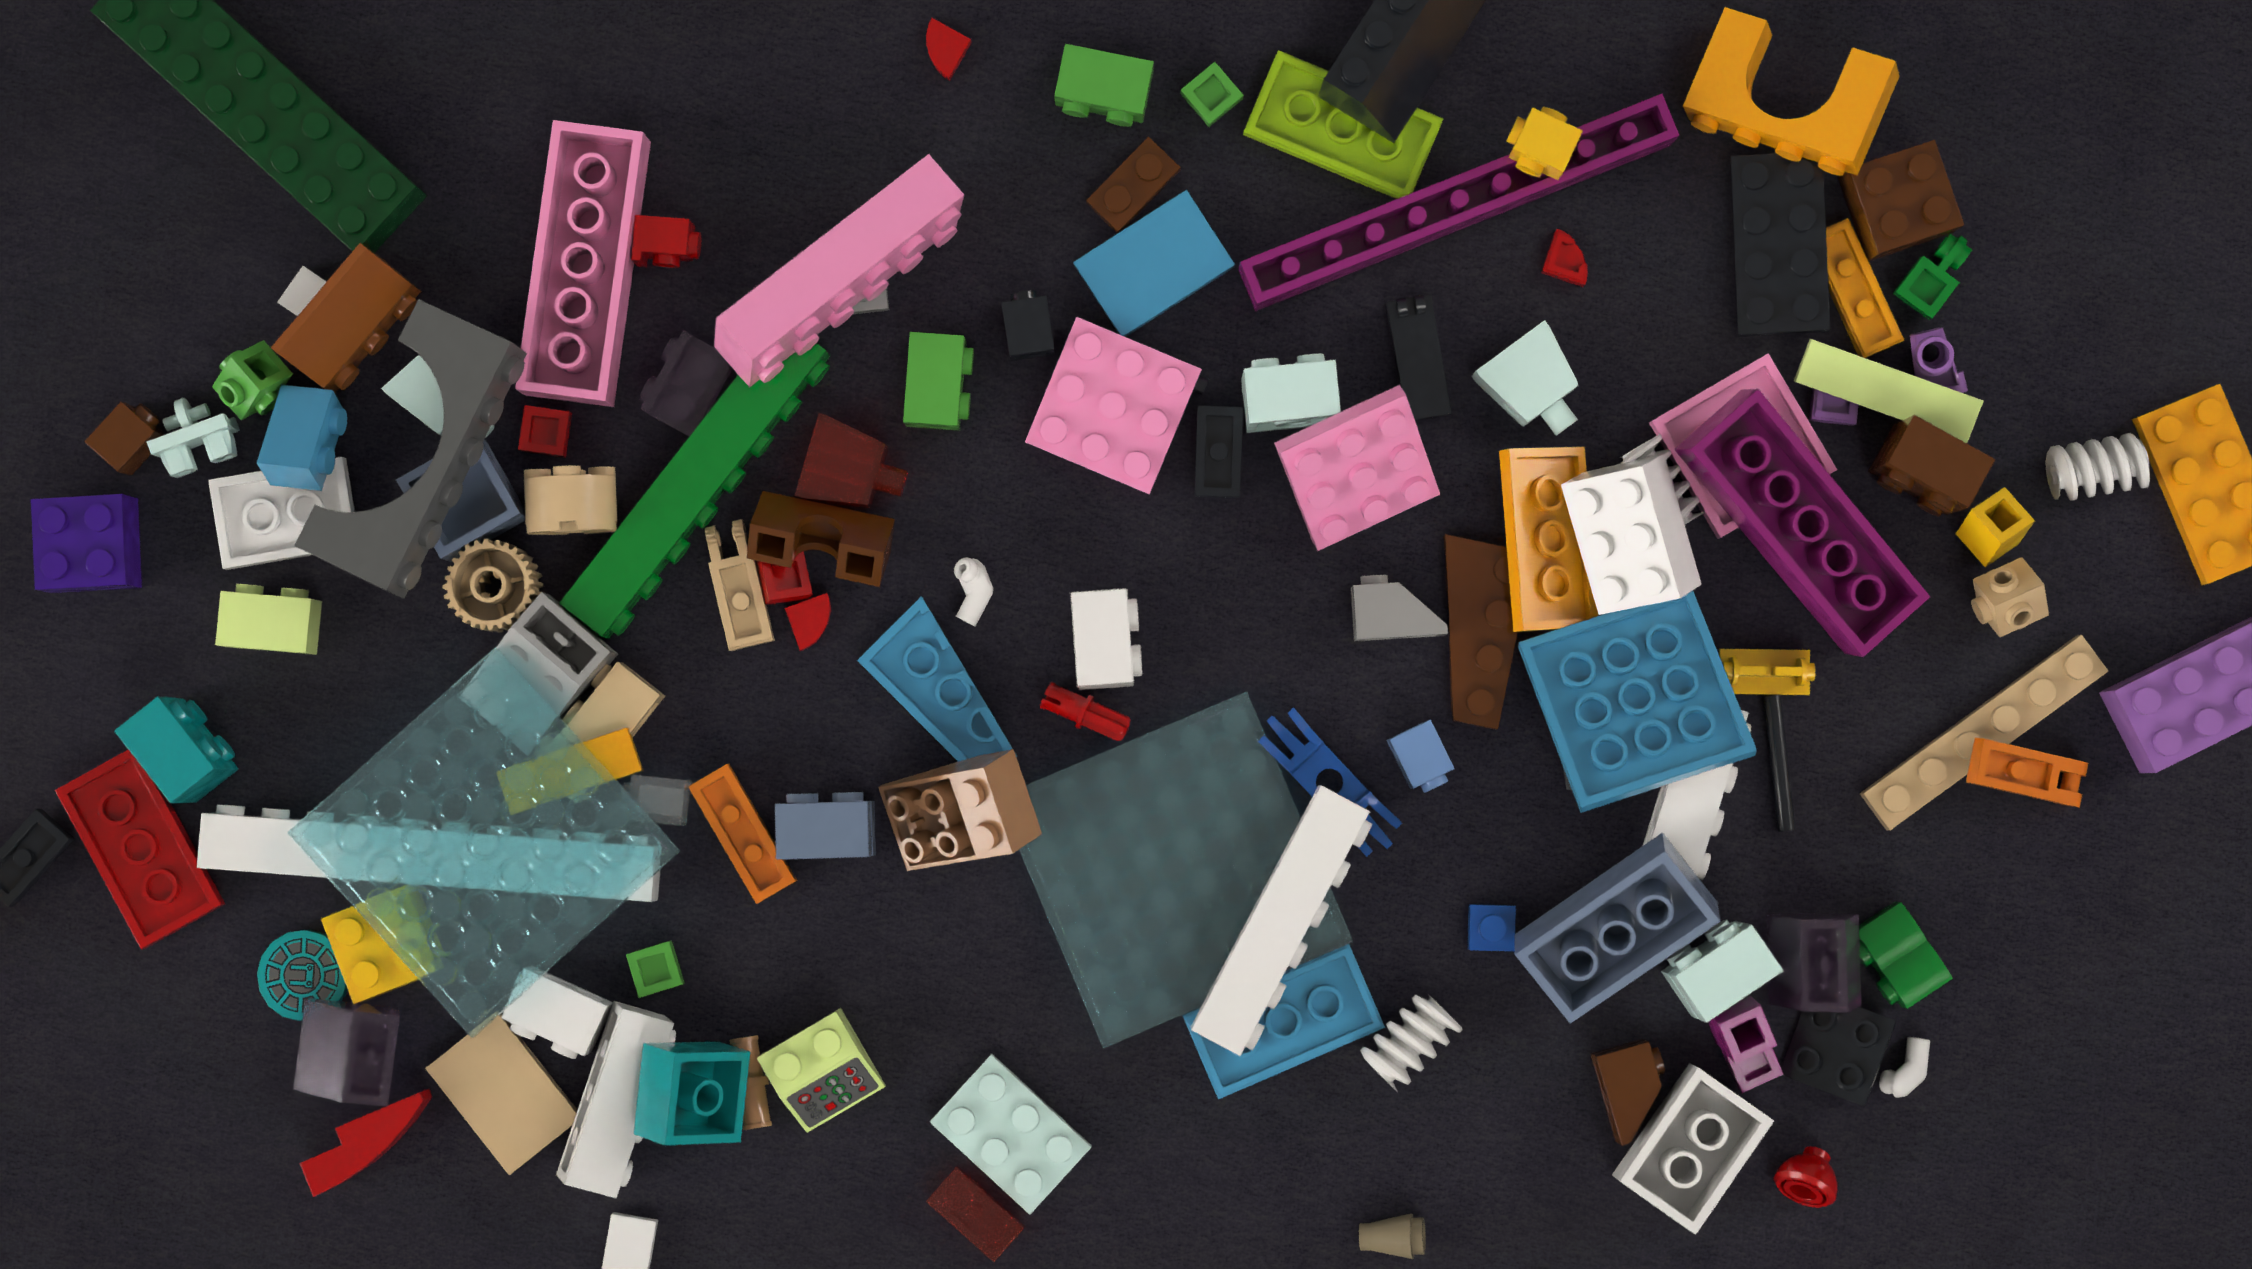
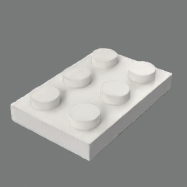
[208,457,355,570]

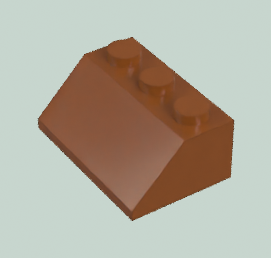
[271,243,421,393]

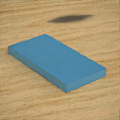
[1182,943,1385,1099]

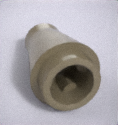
[1359,1213,1426,1259]

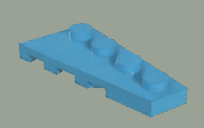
[857,596,1018,762]

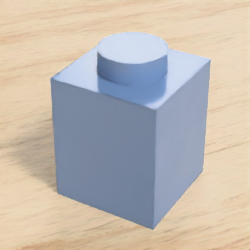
[1386,720,1455,793]

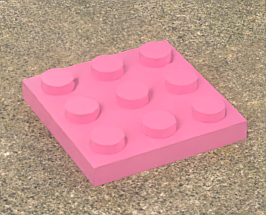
[1025,317,1202,494]
[1649,353,1837,539]
[1275,385,1440,551]

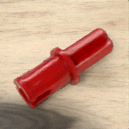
[1040,681,1131,741]

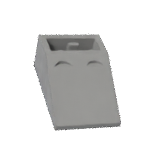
[461,592,618,756]

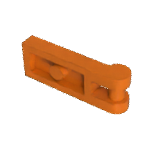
[1966,738,2088,808]

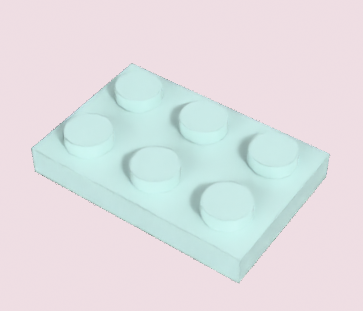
[930,1054,1092,1215]

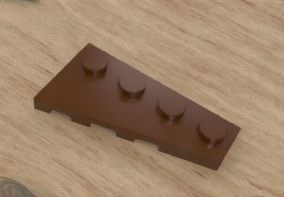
[1444,534,1518,730]

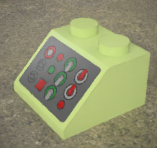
[757,1008,886,1133]

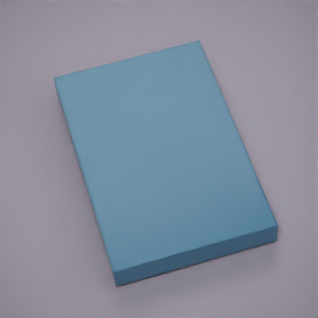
[1073,190,1235,337]

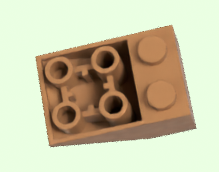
[878,749,1042,871]

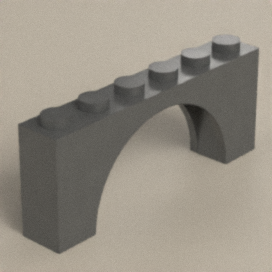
[294,299,527,599]

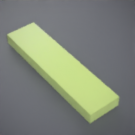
[1794,339,1984,443]

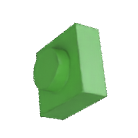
[1180,62,1244,127]
[626,940,685,998]

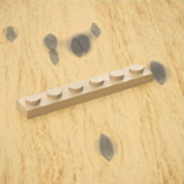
[1860,635,2108,830]

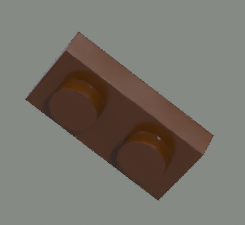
[1086,136,1181,234]

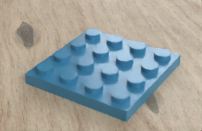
[1518,590,1757,813]

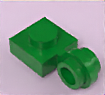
[1893,233,1972,320]

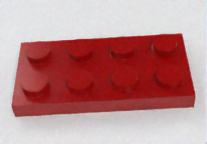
[55,749,225,949]

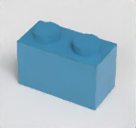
[257,385,347,491]

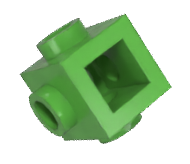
[212,340,293,420]

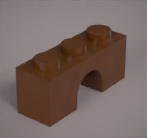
[747,491,895,587]

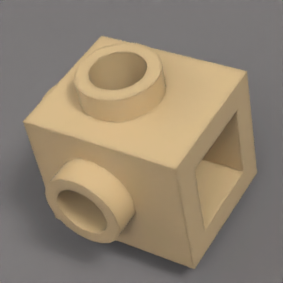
[1971,557,2049,637]

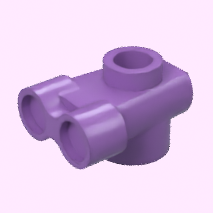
[1910,327,1968,393]

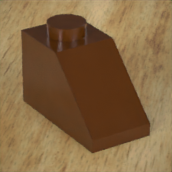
[1590,1039,1665,1146]

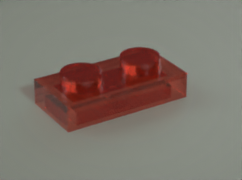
[926,1166,1025,1262]

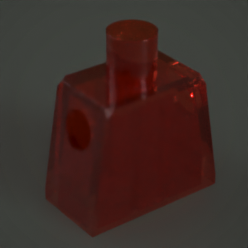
[795,413,908,508]

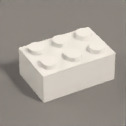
[1561,454,1702,615]
[1071,589,1142,690]
[1612,1063,1774,1235]

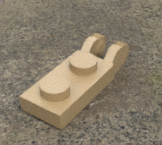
[705,519,775,651]

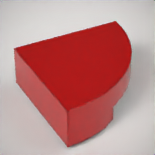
[926,18,972,81]
[1541,229,1588,287]
[785,593,831,651]

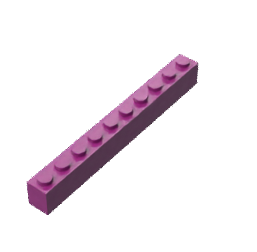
[1239,94,1679,311]

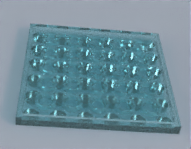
[287,647,681,1038]
[1019,691,1354,1049]

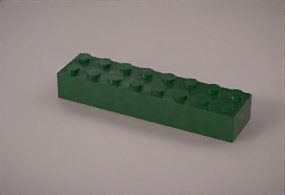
[90,0,427,253]

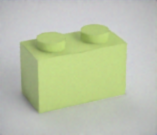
[215,584,322,655]

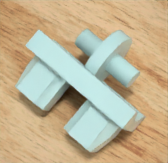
[147,398,240,478]

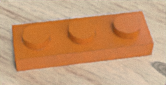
[688,764,797,904]

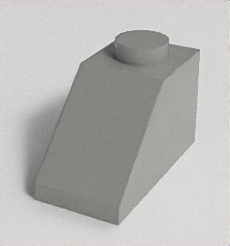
[1351,575,1448,642]

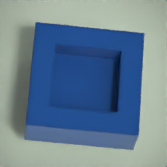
[1468,904,1516,951]

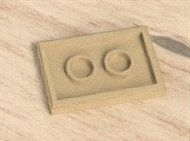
[425,1010,577,1175]

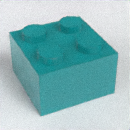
[114,696,238,803]
[634,1042,751,1145]

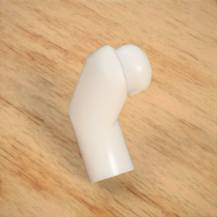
[954,557,993,626]
[1879,1037,1930,1098]

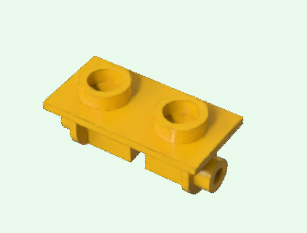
[1719,649,1815,695]

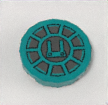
[257,929,348,1021]

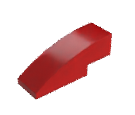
[300,1088,432,1197]

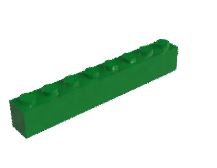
[559,343,830,639]

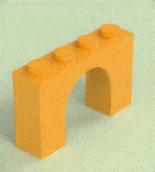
[1683,7,1900,176]

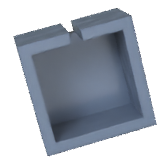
[396,439,525,562]
[775,792,876,860]

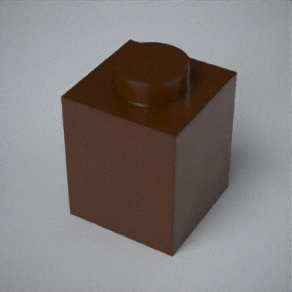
[84,401,166,476]

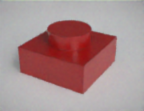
[518,405,572,458]
[756,551,813,605]

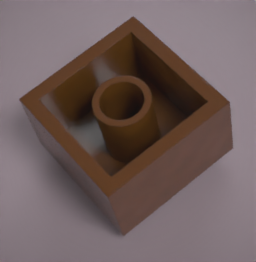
[1838,140,1965,262]
[1868,415,1995,517]

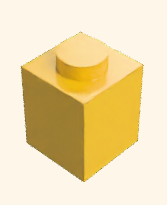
[1956,487,2035,567]

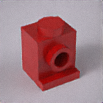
[631,215,701,268]

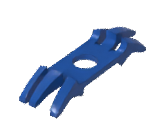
[1258,708,1402,857]

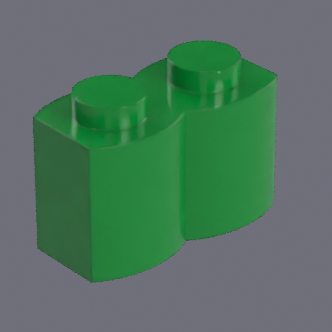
[1850,901,1953,1009]

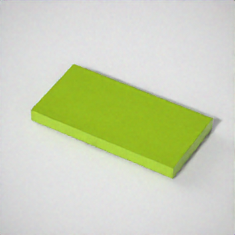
[1243,50,1443,199]

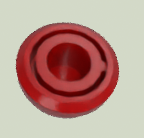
[1774,1146,1838,1208]

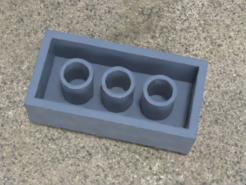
[1515,832,1721,1023]

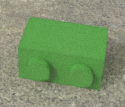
[1054,44,1154,127]
[903,332,974,430]

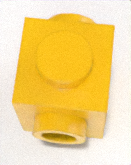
[1506,107,1583,180]

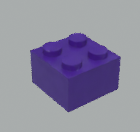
[31,494,142,593]

